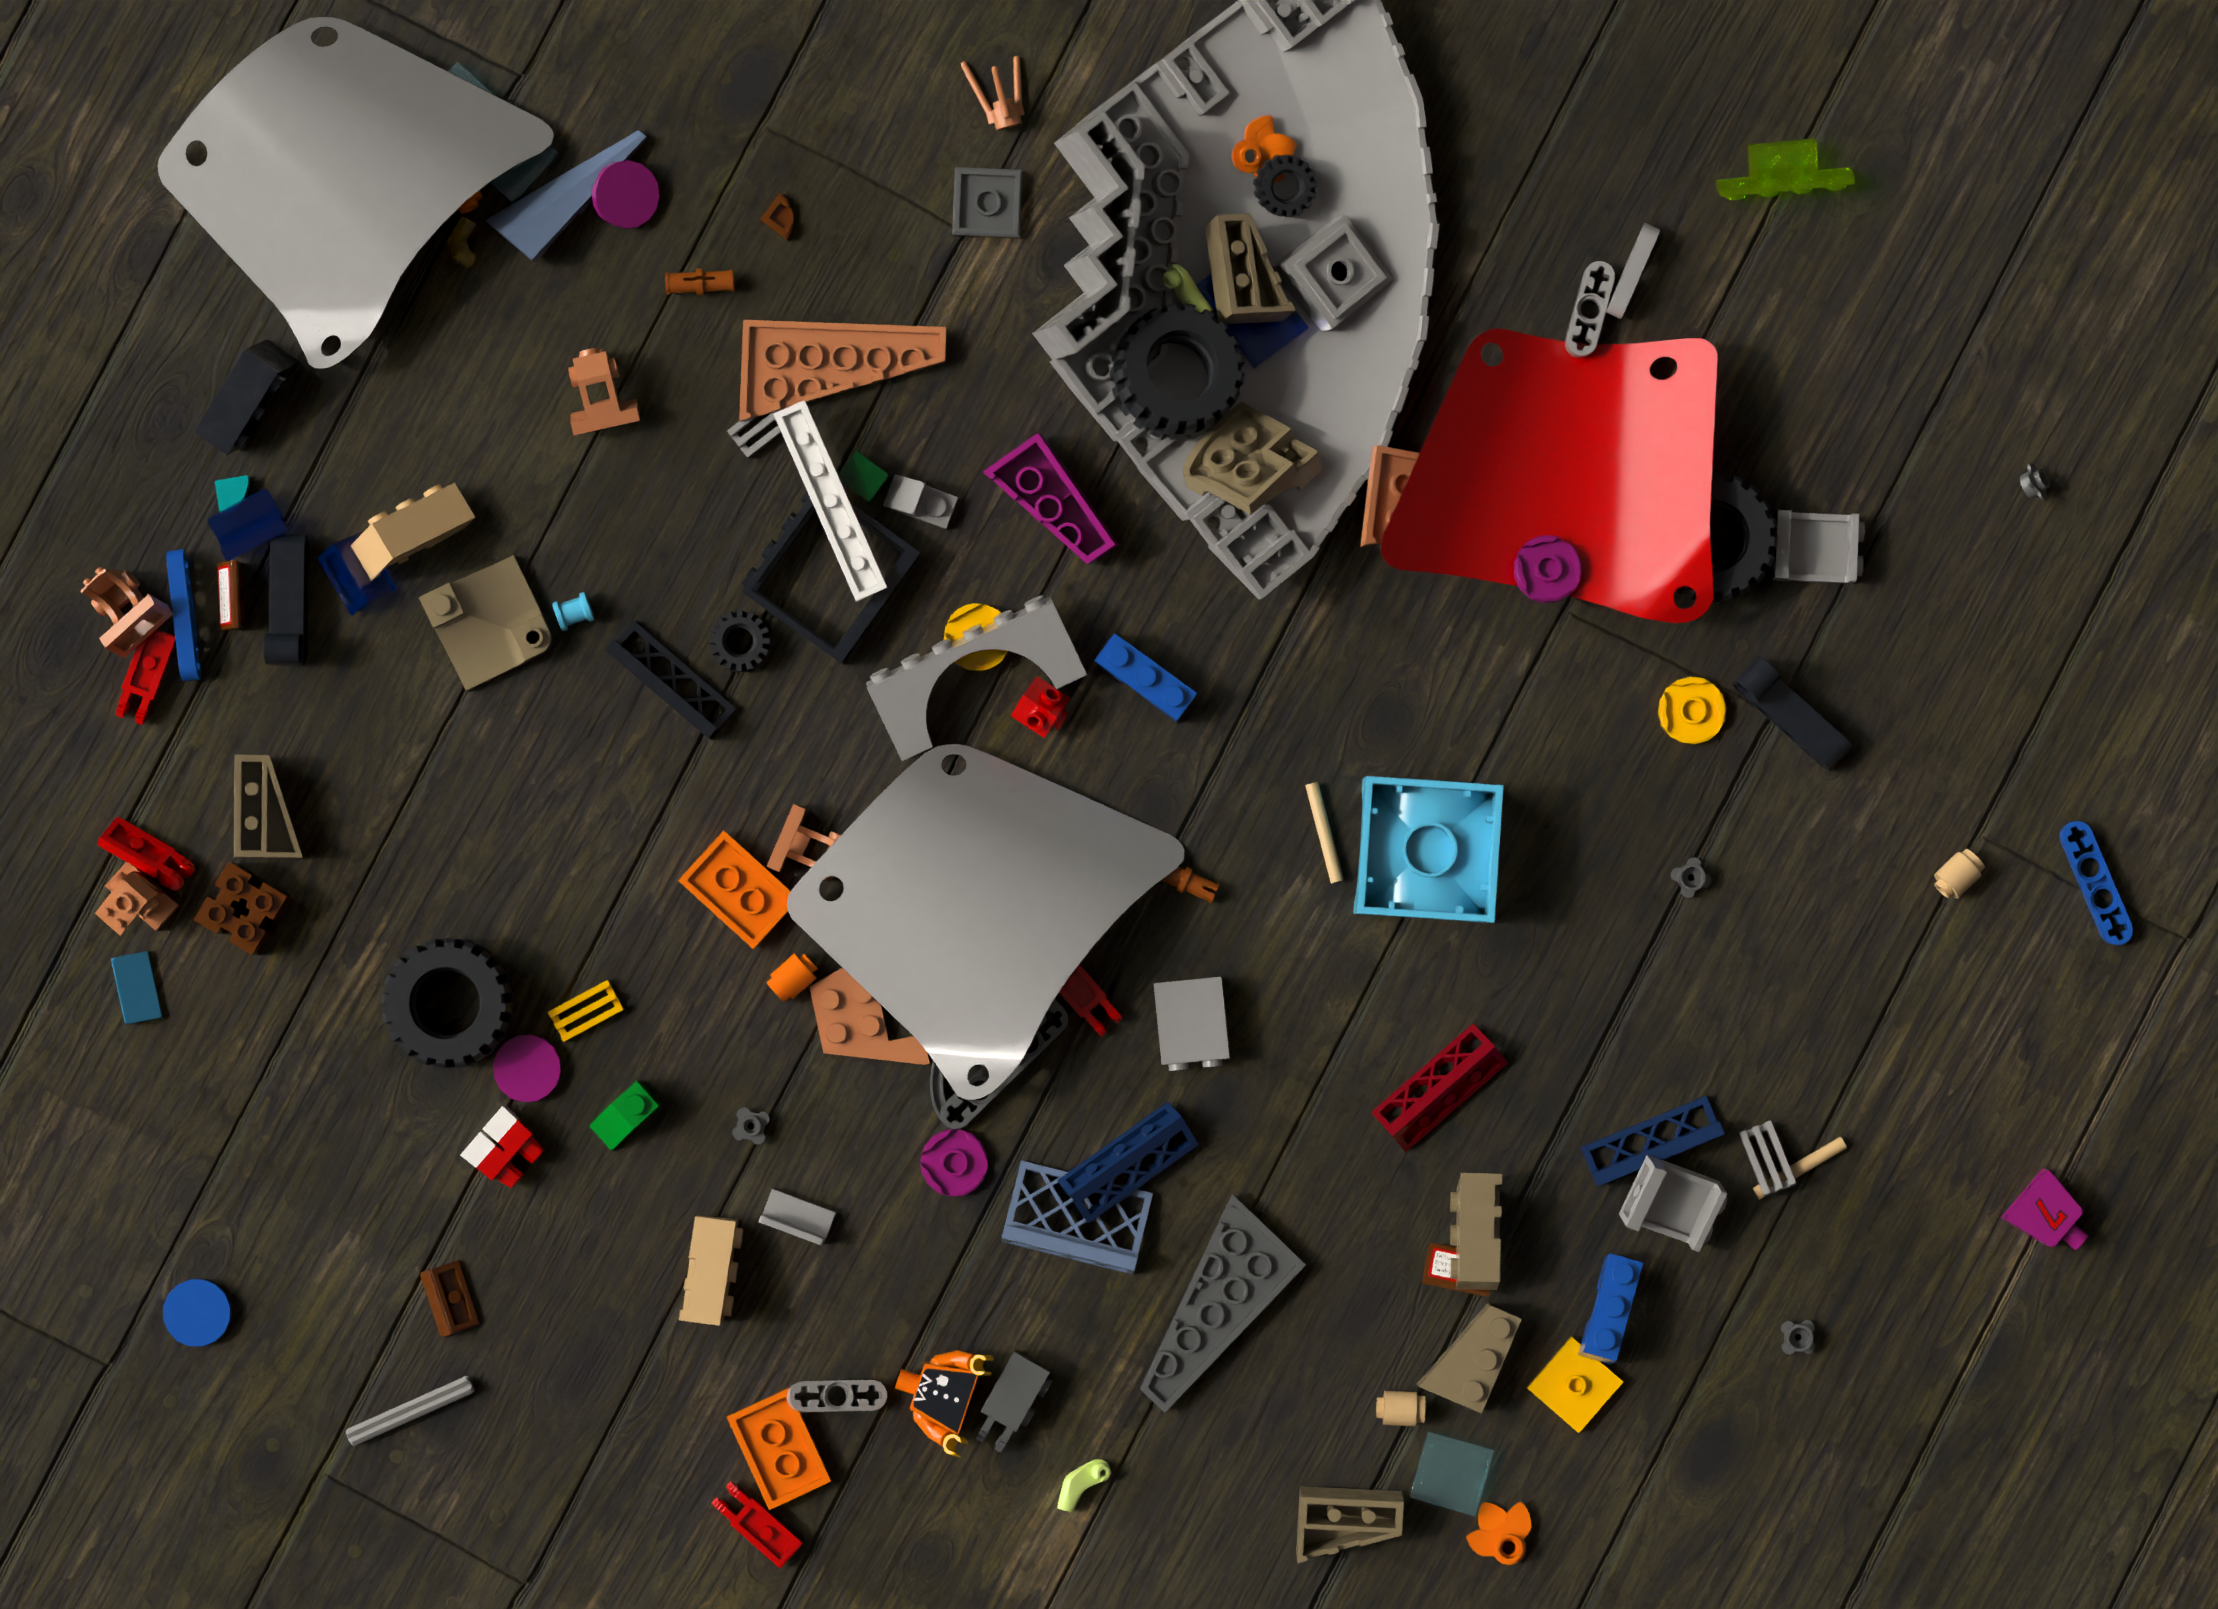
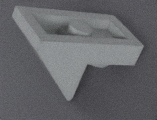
[883,474,958,530]

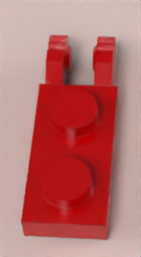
[115,629,176,725]
[97,817,195,891]
[1059,964,1123,1037]
[712,1481,804,1569]

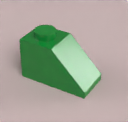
[589,1080,662,1151]

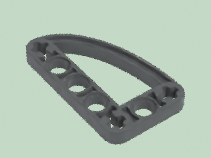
[930,998,1069,1129]

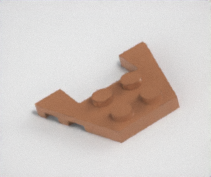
[810,968,930,1065]

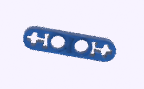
[166,549,201,682]
[2059,821,2133,945]

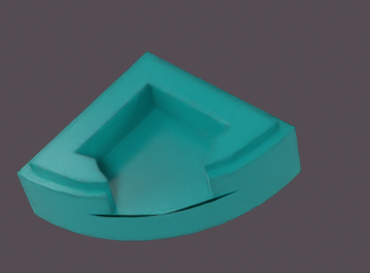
[214,475,250,515]

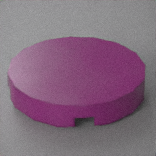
[592,160,659,228]
[1513,535,1582,604]
[493,1035,561,1102]
[921,1129,988,1196]

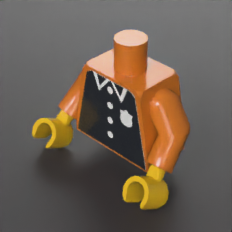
[895,1350,994,1457]

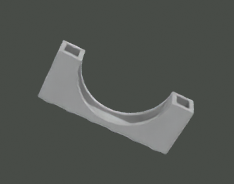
[866,596,1087,761]

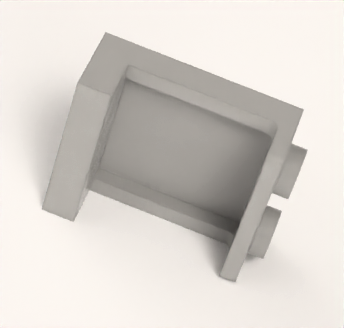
[1771,510,1865,584]
[1153,977,1229,1071]
[1619,1155,1727,1252]

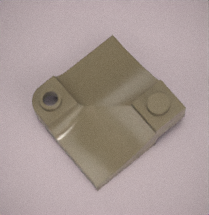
[1183,402,1323,515]
[418,555,552,691]

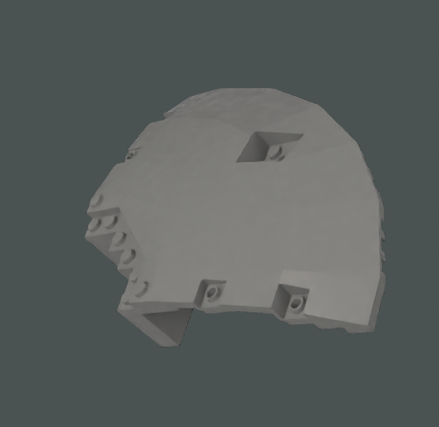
[1032,0,1439,599]

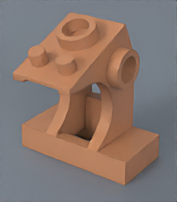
[568,348,640,435]
[80,566,173,658]
[766,804,841,883]
[95,862,180,936]

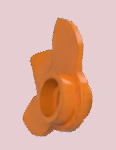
[1232,115,1297,183]
[1466,1502,1531,1565]

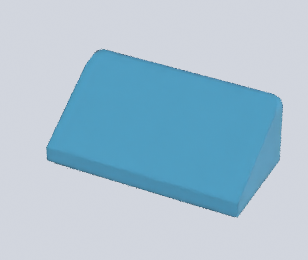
[111,951,163,1025]

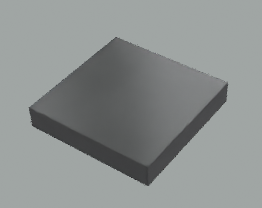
[952,167,1023,239]

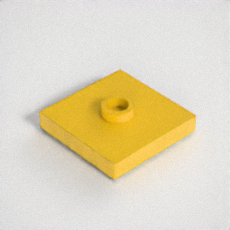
[1527,1337,1623,1433]

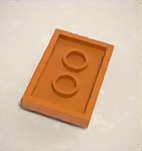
[678,830,791,949]
[727,1388,832,1510]

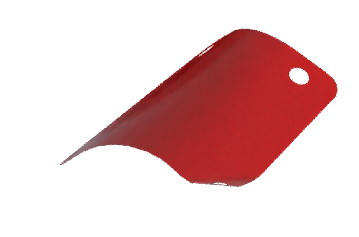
[1381,328,1718,623]

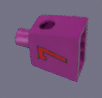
[2001,1169,2088,1250]

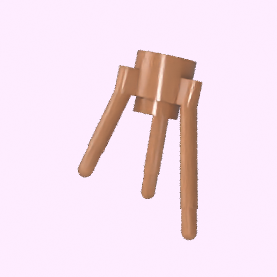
[961,56,1025,131]

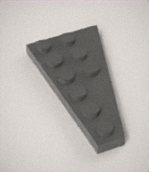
[1140,1194,1306,1413]

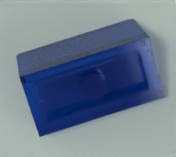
[208,488,287,562]
[317,532,396,616]

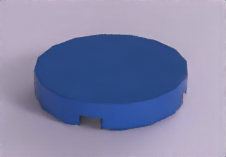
[163,1279,232,1346]

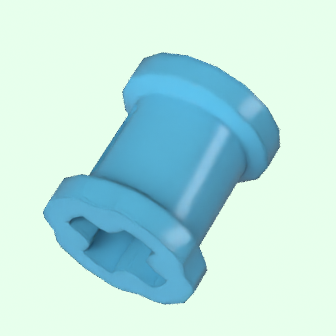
[552,592,595,631]

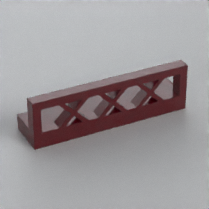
[1371,1024,1508,1152]

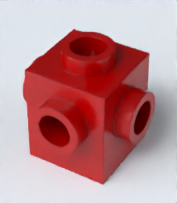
[1011,676,1071,738]

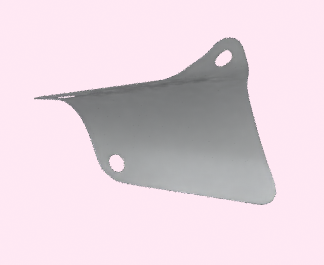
[158,17,554,369]
[787,744,1184,1100]

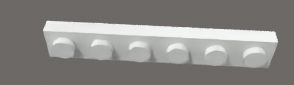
[773,400,888,602]

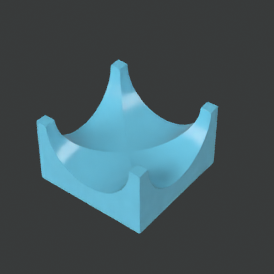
[1353,776,1503,923]

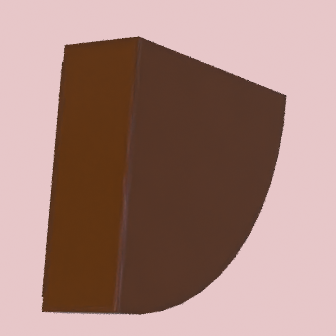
[760,192,794,241]

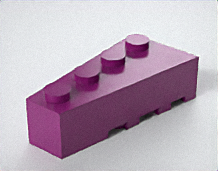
[983,433,1119,565]

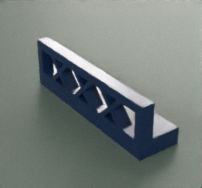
[1580,1096,1725,1186]
[1057,1102,1199,1223]

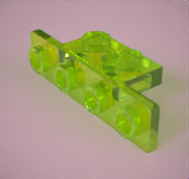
[1716,138,1855,200]

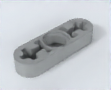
[1606,223,1660,319]
[1565,261,1615,358]
[787,1380,887,1412]

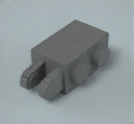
[976,1350,1053,1453]

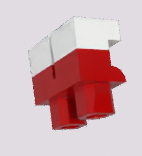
[460,1105,545,1188]

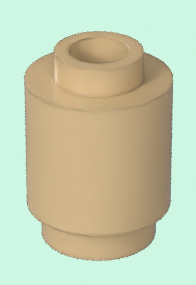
[1934,849,1985,899]
[1376,1391,1425,1426]

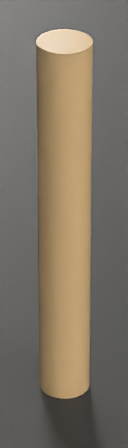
[1305,782,1344,883]
[1752,1137,1847,1200]

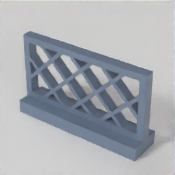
[1001,1161,1153,1275]

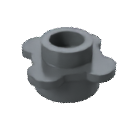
[2020,463,2050,501]
[1671,857,1711,898]
[732,1107,770,1145]
[1781,1320,1815,1355]

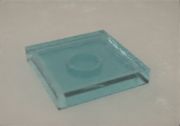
[1409,1431,1494,1516]

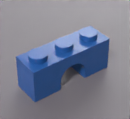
[1094,633,1197,722]
[1578,1253,1643,1364]

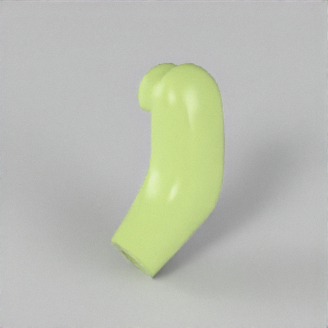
[1163,264,1214,313]
[1057,1459,1111,1512]

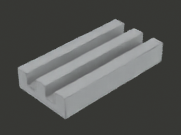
[727,409,783,458]
[1739,1120,1796,1197]

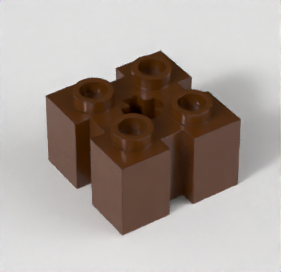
[193,861,293,955]

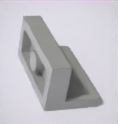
[758,1188,836,1246]

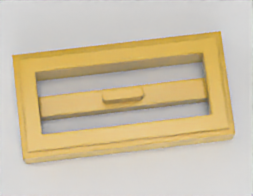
[548,980,624,1042]

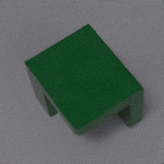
[838,451,888,505]

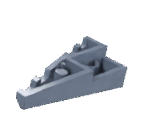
[486,130,647,263]

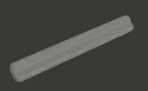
[346,1376,474,1446]

